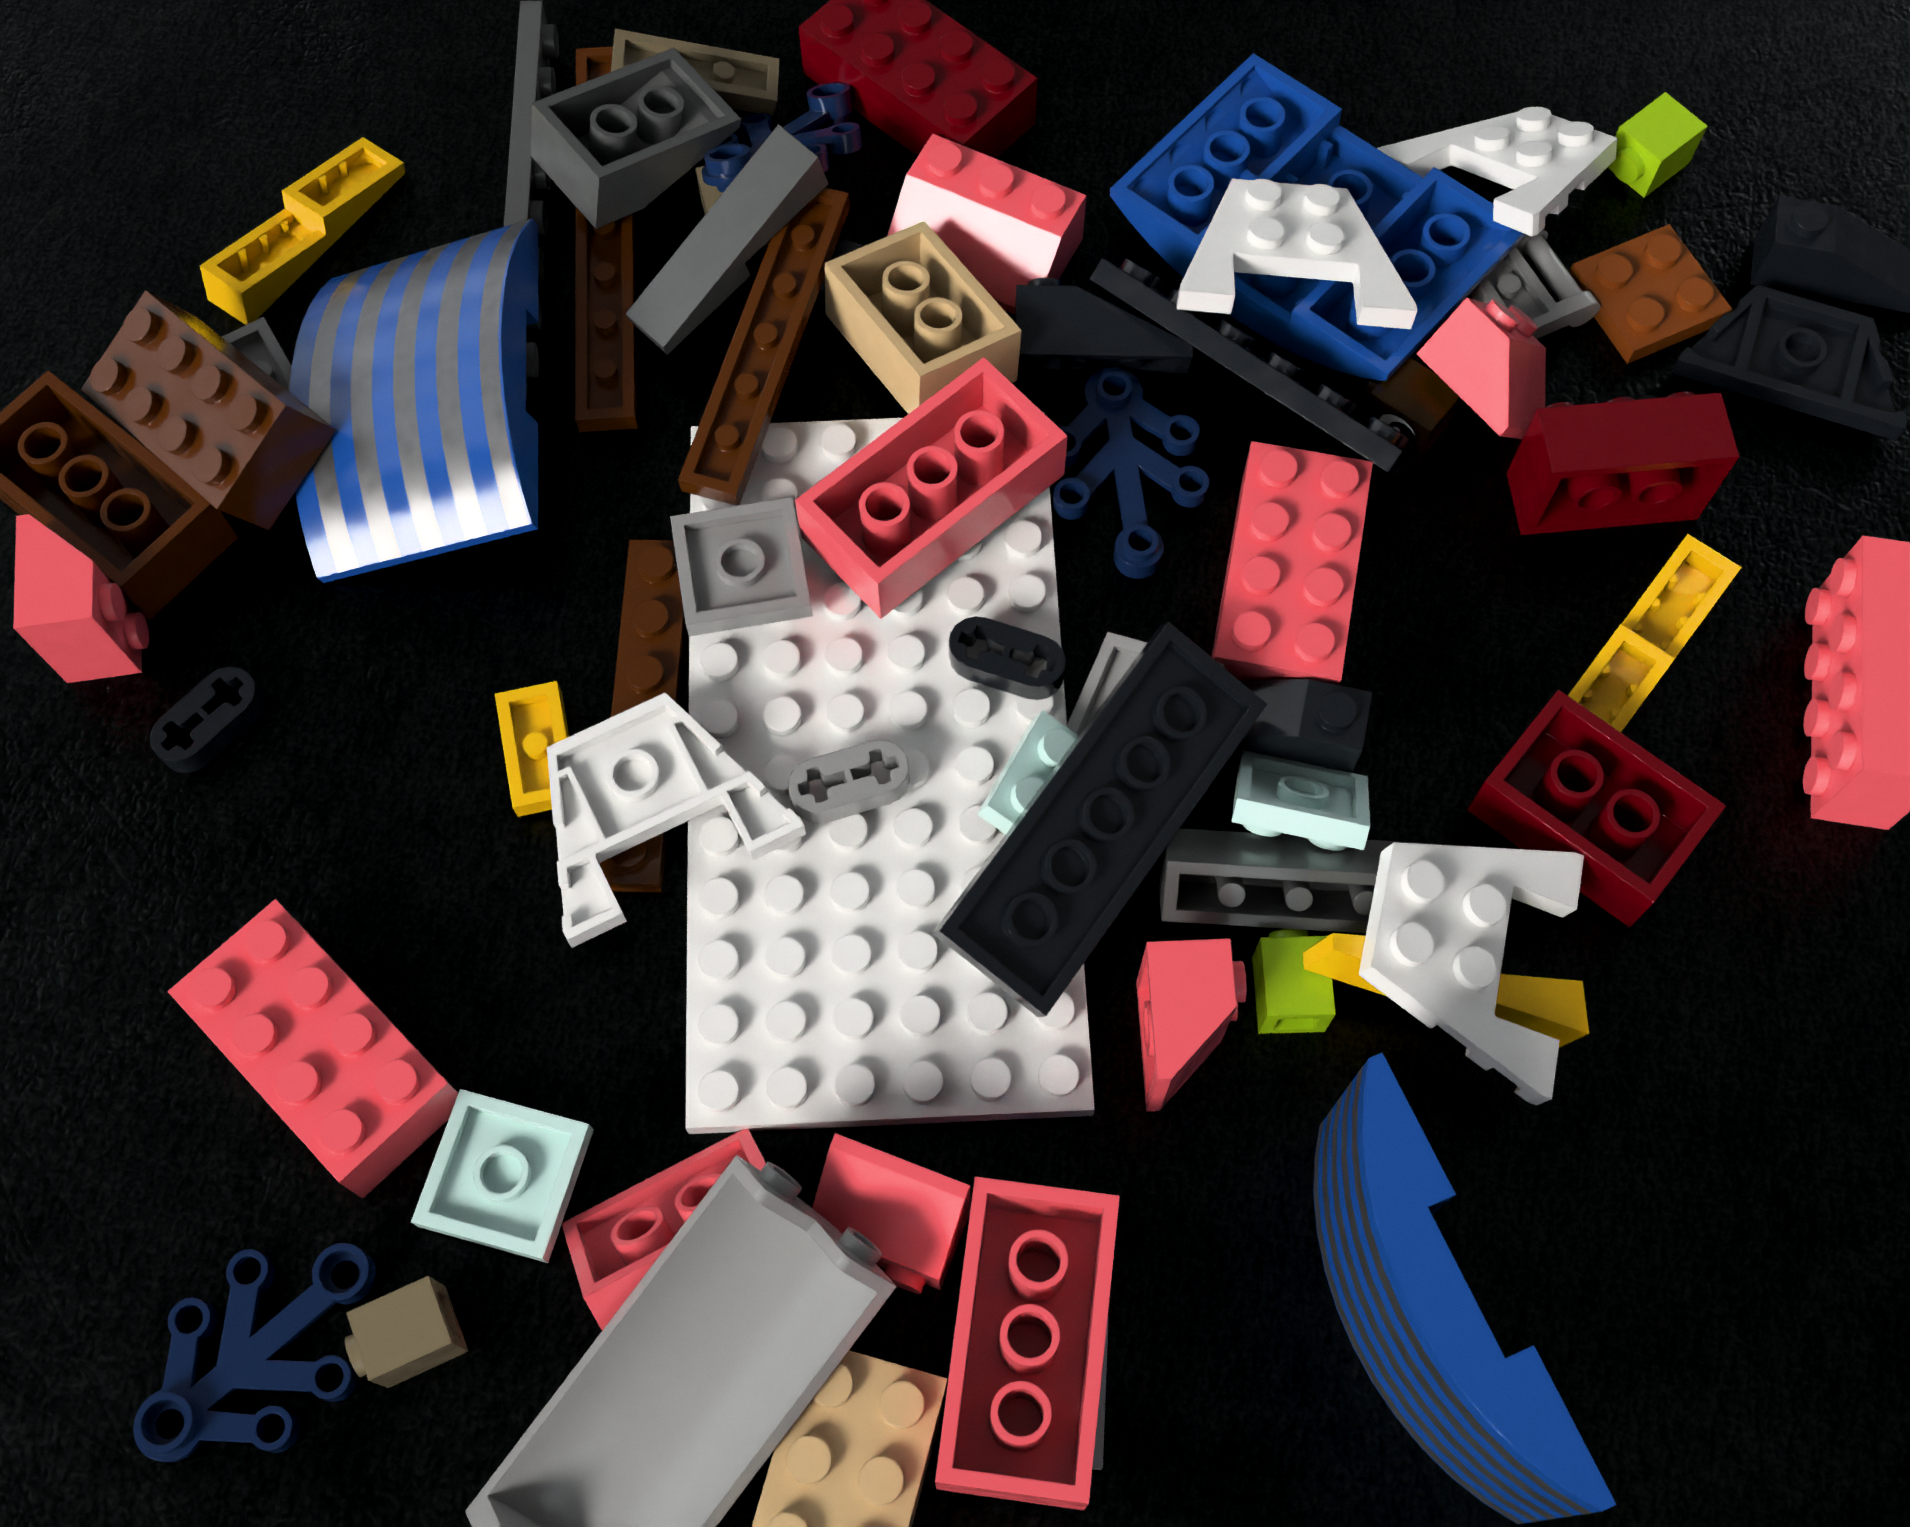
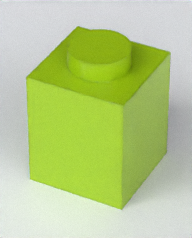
[1607,92,1708,198]
[1252,929,1336,1034]

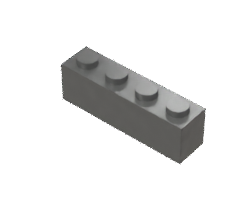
[1159,828,1426,934]

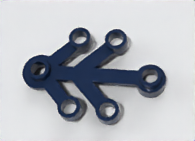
[701,82,863,193]
[1053,367,1209,579]
[133,1243,376,1462]

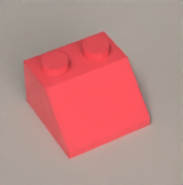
[1416,297,1546,439]
[13,514,149,683]
[1136,939,1247,1111]
[812,1133,970,1294]

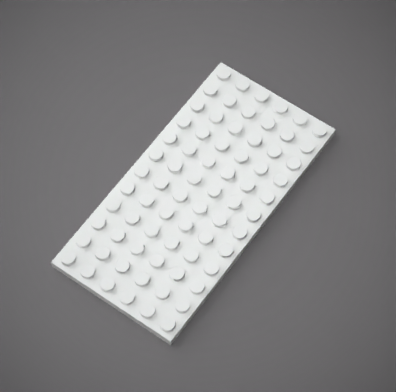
[686,412,1095,1134]

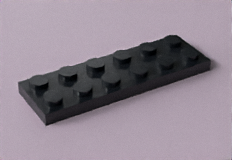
[1090,258,1419,479]
[933,621,1267,1017]

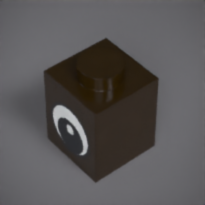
[1361,357,1461,463]

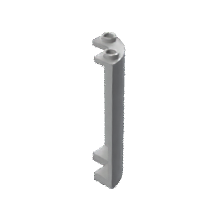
[465,1155,897,1527]

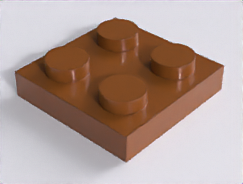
[1569,224,1733,364]

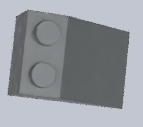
[530,48,741,229]

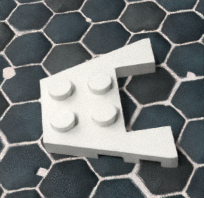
[1377,107,1617,237]
[1176,179,1417,329]
[547,693,806,948]
[1358,842,1584,1105]

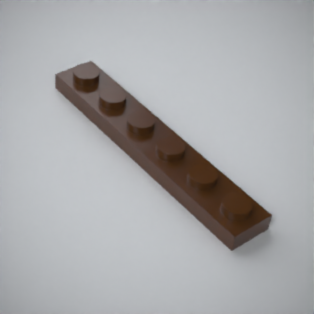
[678,188,850,506]
[600,540,686,892]

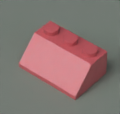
[887,134,1086,314]
[562,1129,766,1331]

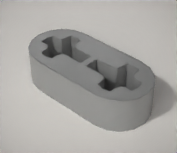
[788,740,910,824]

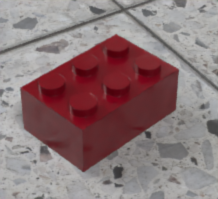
[1506,391,1739,535]
[1467,689,1726,928]

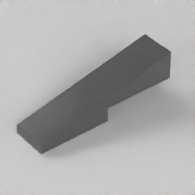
[626,124,828,355]

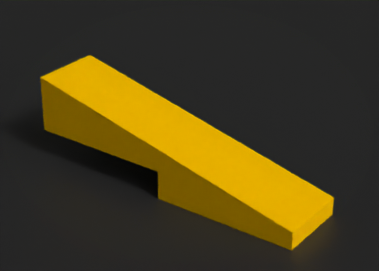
[200,137,405,325]
[1568,534,1742,732]
[1303,933,1589,1048]

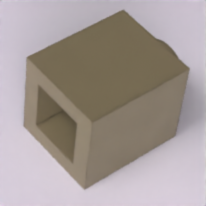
[345,1276,468,1388]

